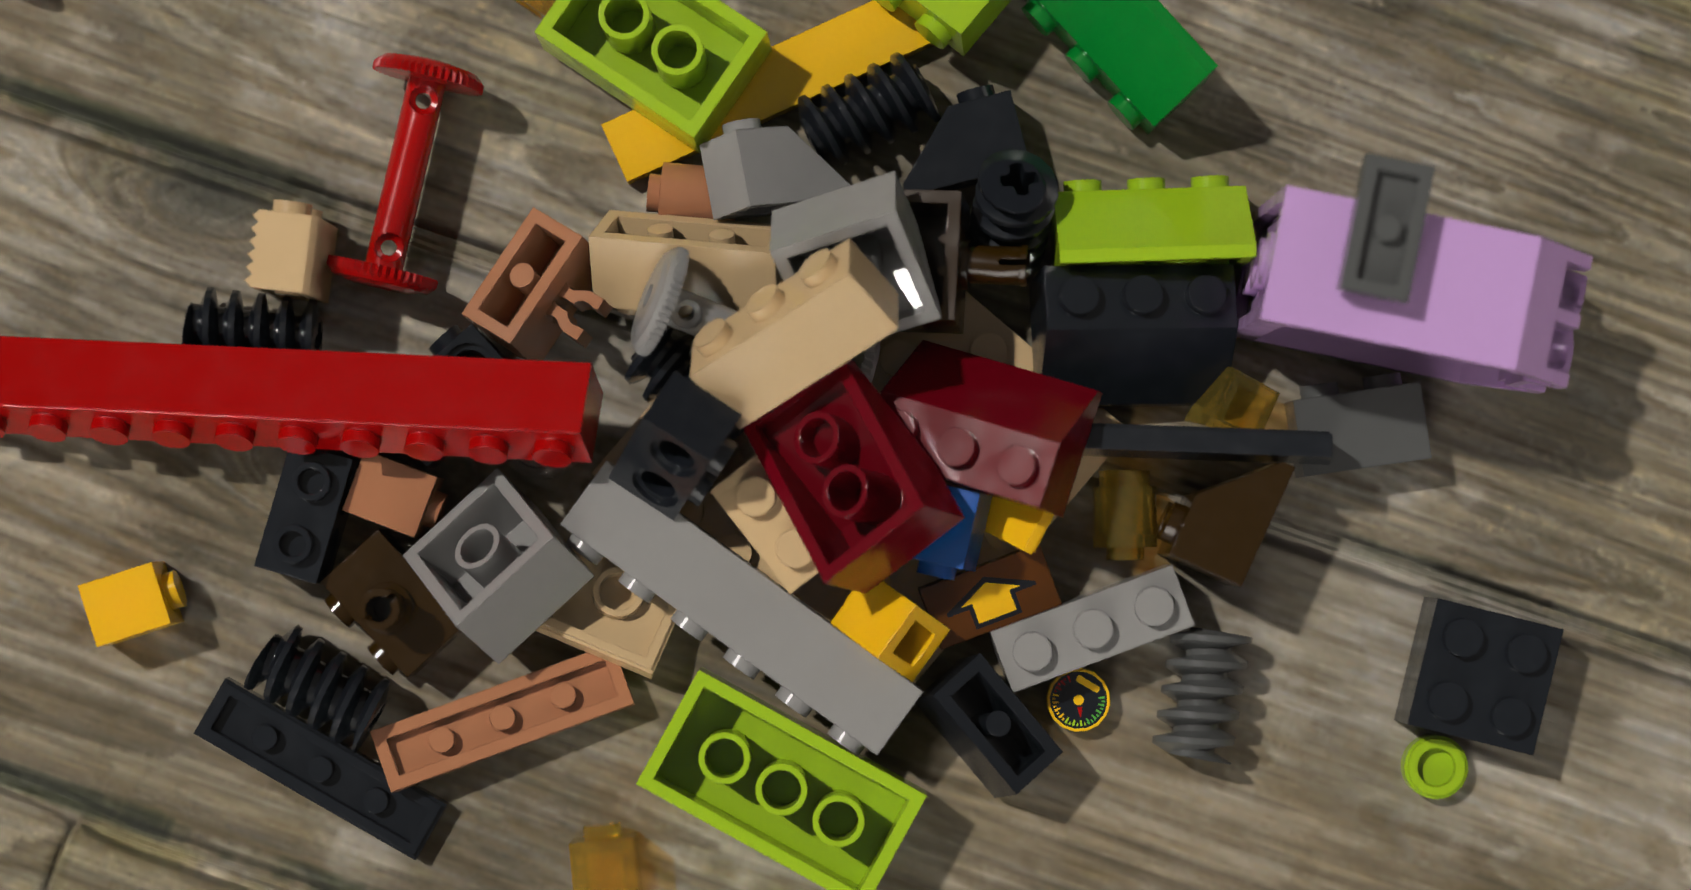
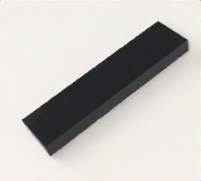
[1083,423,1333,465]
[193,677,449,860]

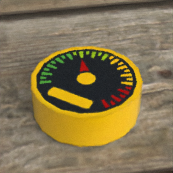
[1046,668,1110,732]

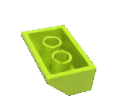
[1050,175,1257,268]

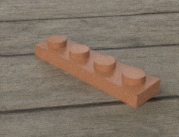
[370,653,635,793]

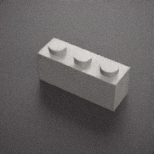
[988,564,1195,693]

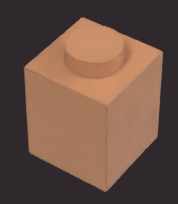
[342,454,449,538]

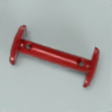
[326,53,484,295]

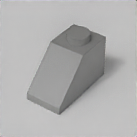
[699,118,850,220]

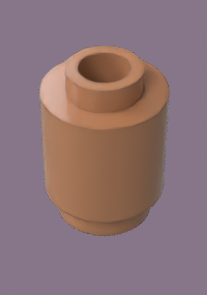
[646,162,736,221]

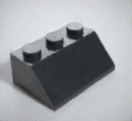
[1029,264,1238,407]

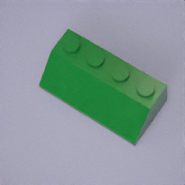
[1021,0,1218,134]

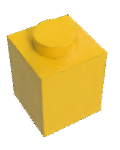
[78,561,187,647]
[830,581,950,682]

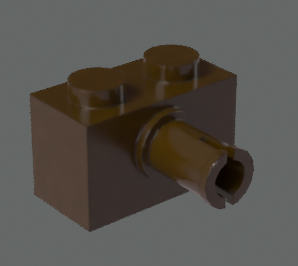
[900,189,1030,334]
[321,530,462,677]

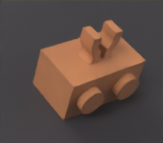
[461,207,613,361]

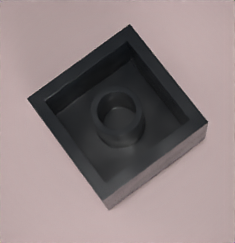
[1394,597,1564,755]

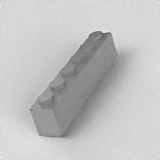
[560,461,923,756]

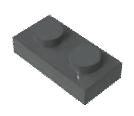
[1336,153,1435,304]

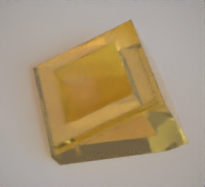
[1184,366,1280,429]

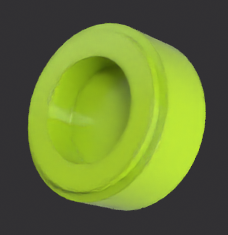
[1401,734,1468,799]

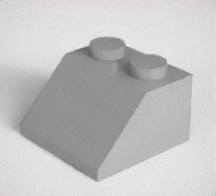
[770,171,941,335]

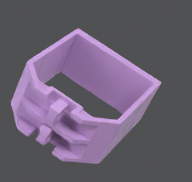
[1236,185,1593,394]

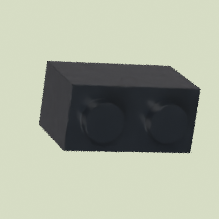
[915,653,1063,798]

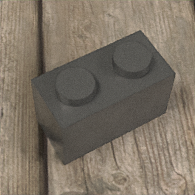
[1284,372,1432,478]

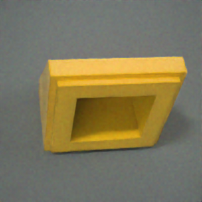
[985,494,1054,555]

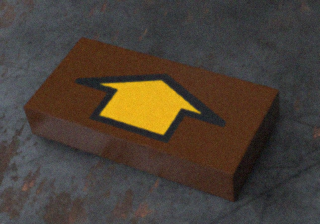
[918,544,1062,650]

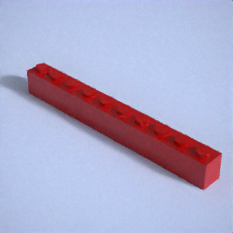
[0,336,603,468]

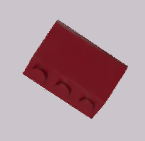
[880,340,1102,517]

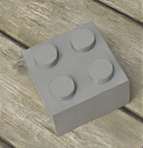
[403,468,594,664]

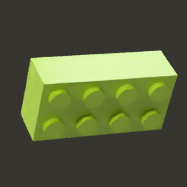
[636,667,927,890]

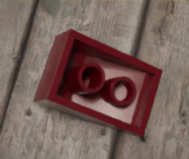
[743,359,965,594]

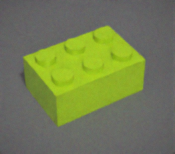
[534,0,772,153]

